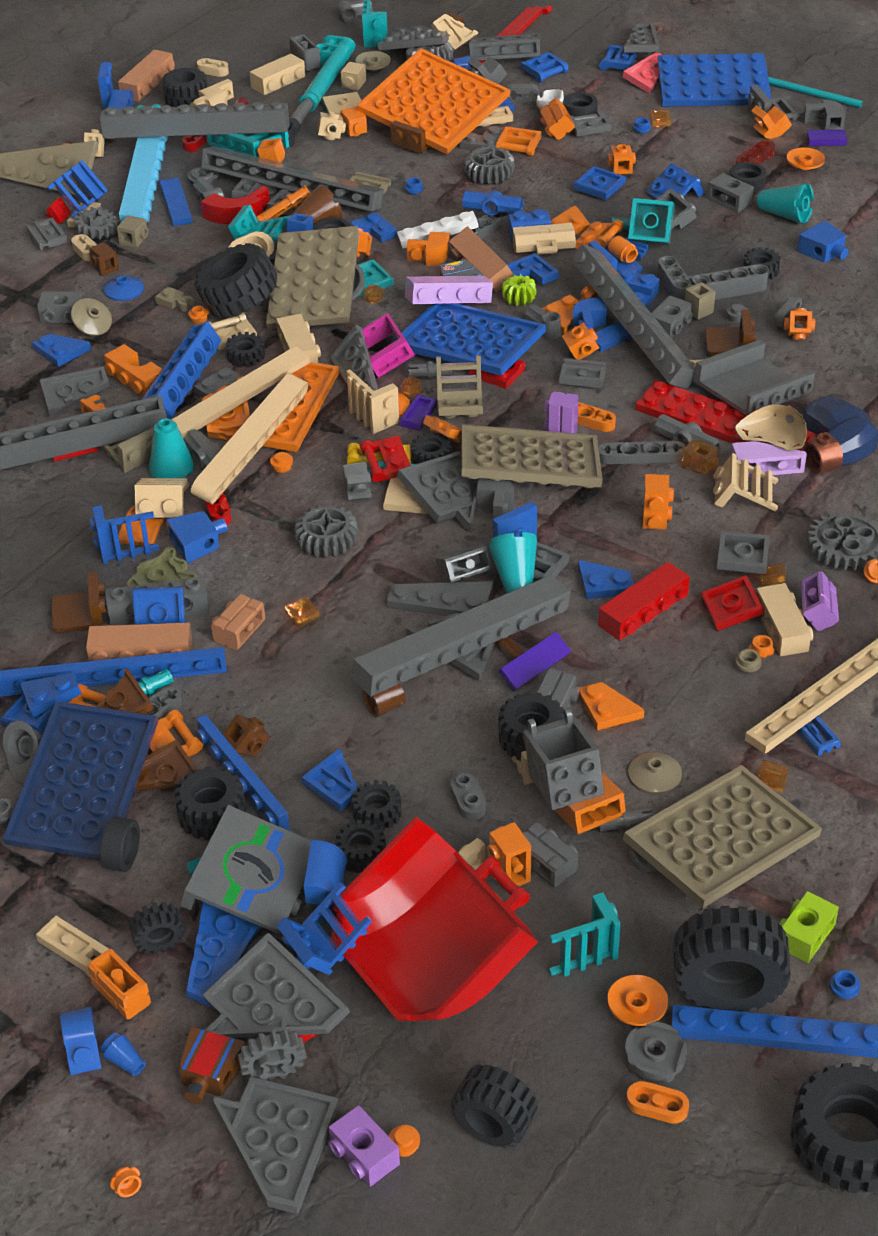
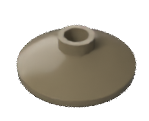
[355,51,390,72]
[71,298,112,336]
[628,752,682,794]

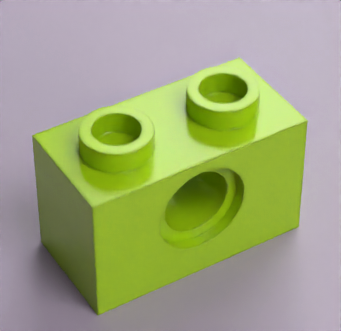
[779,891,839,963]

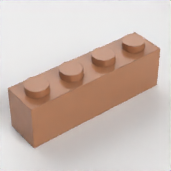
[118,50,175,102]
[449,226,513,293]
[86,623,193,661]

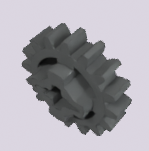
[74,207,117,239]
[238,1030,307,1082]

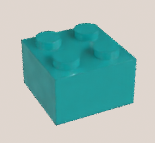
[628,198,675,244]

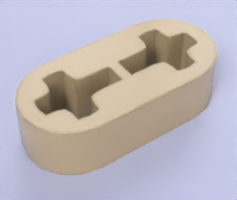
[197,58,229,77]
[71,234,97,261]

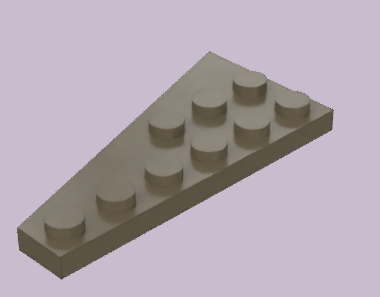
[0,141,99,196]

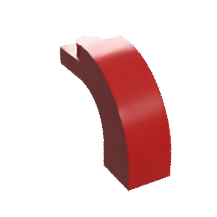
[201,186,270,225]

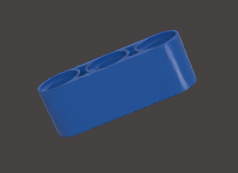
[108,89,133,109]

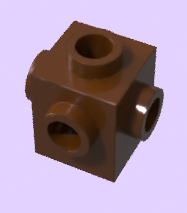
[222,714,271,757]

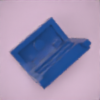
[47,160,108,218]
[89,505,159,564]
[277,882,372,975]

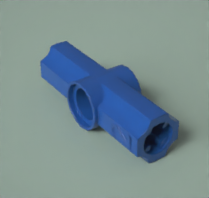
[462,190,524,216]

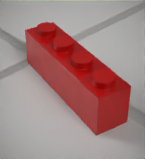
[598,562,690,641]

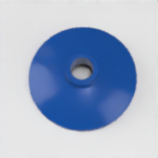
[103,276,144,301]

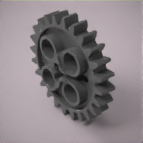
[807,511,878,571]

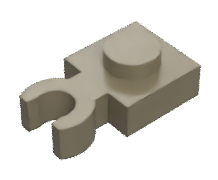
[155,286,194,312]

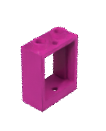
[362,313,415,378]

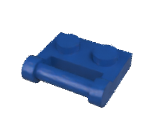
[599,45,638,71]
[521,52,569,83]
[98,62,113,110]

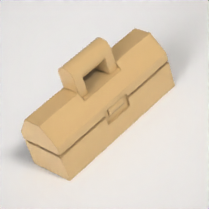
[513,223,576,255]

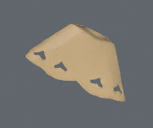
[736,405,807,451]

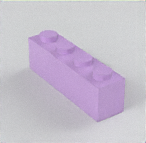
[405,276,493,304]

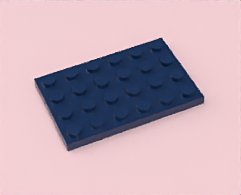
[3,701,158,860]

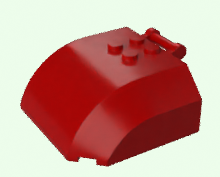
[331,817,538,1021]

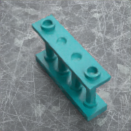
[206,131,289,158]

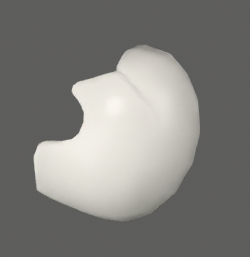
[536,89,564,110]

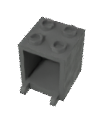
[523,708,604,810]

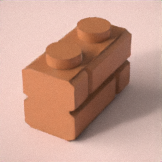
[211,594,266,651]

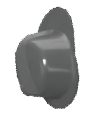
[2,720,42,783]

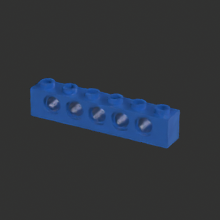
[142,321,222,419]

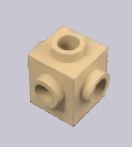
[317,111,346,140]

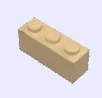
[250,54,305,95]
[276,314,321,363]
[756,583,813,657]

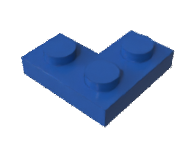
[349,212,398,243]
[507,253,559,285]

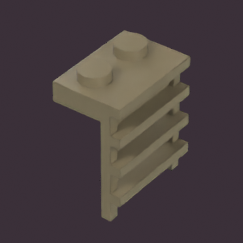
[436,355,483,418]
[100,427,154,473]

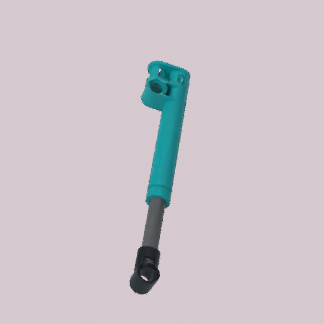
[284,35,356,148]

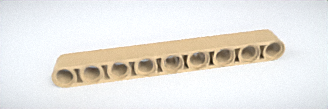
[191,373,309,504]

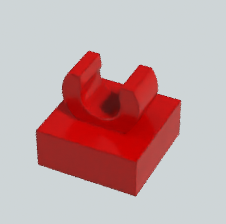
[44,197,72,224]

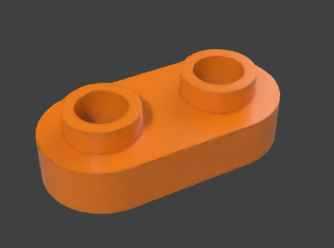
[627,1081,689,1124]

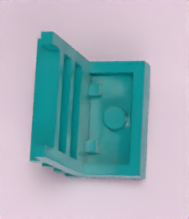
[362,0,388,47]
[228,205,291,243]
[549,892,621,977]

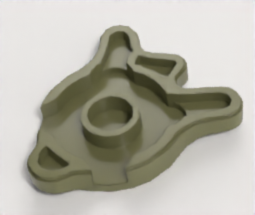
[126,547,198,586]

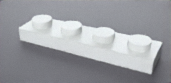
[397,211,479,249]

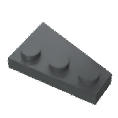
[40,366,109,416]

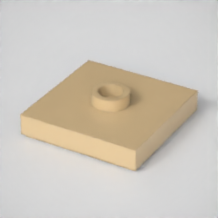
[322,92,361,116]
[383,477,429,514]

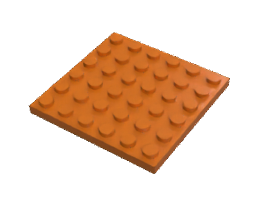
[357,48,510,154]

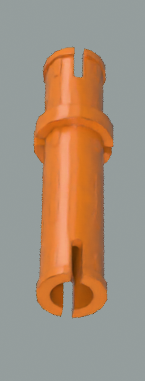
[256,185,311,221]

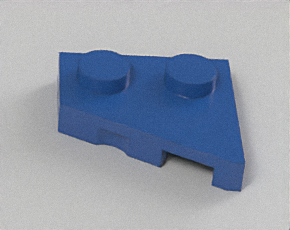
[578,561,634,599]
[20,673,82,717]

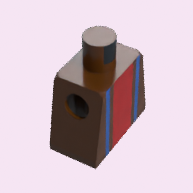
[179,1027,246,1104]

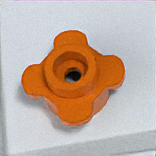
[580,285,598,301]

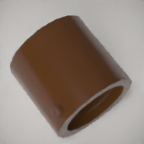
[361,684,406,718]

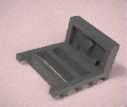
[748,85,804,121]

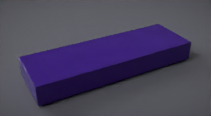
[498,632,572,692]

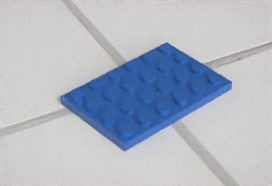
[657,53,772,107]
[393,303,546,375]

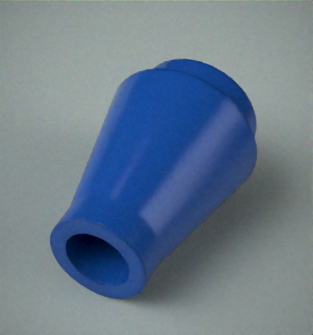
[101,1032,146,1077]

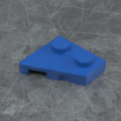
[32,334,91,367]
[302,749,358,812]

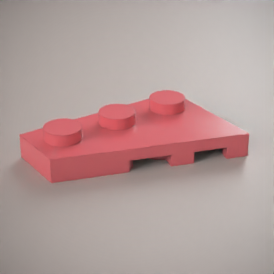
[623,52,662,94]

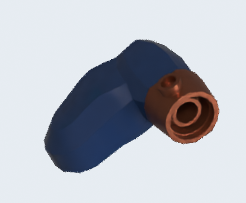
[803,397,878,474]

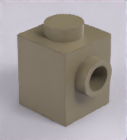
[117,215,149,248]
[685,282,716,320]

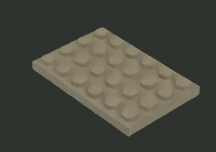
[266,226,359,329]
[461,424,602,488]
[623,765,822,908]

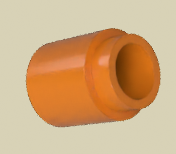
[608,236,638,263]

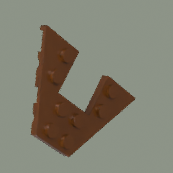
[96,668,197,792]

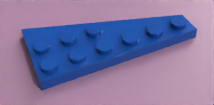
[186,902,261,1008]

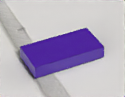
[807,130,847,146]
[400,395,437,431]

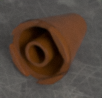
[291,185,343,226]

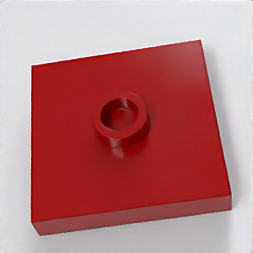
[701,575,764,631]

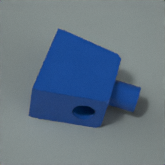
[797,221,849,262]
[167,512,228,563]

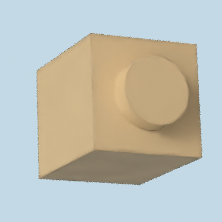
[341,62,366,90]

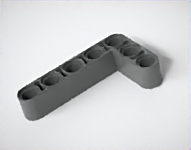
[657,256,769,300]

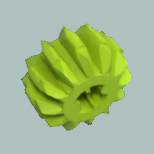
[502,274,536,306]

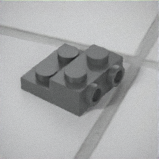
[655,188,697,229]
[717,531,770,574]

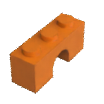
[104,344,162,397]

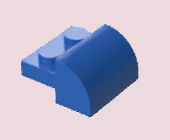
[304,840,347,922]

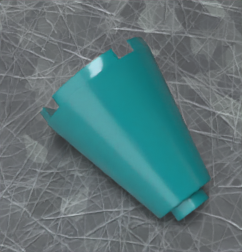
[756,183,814,223]
[149,418,194,478]
[489,532,537,594]

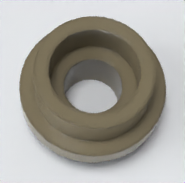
[736,649,762,672]

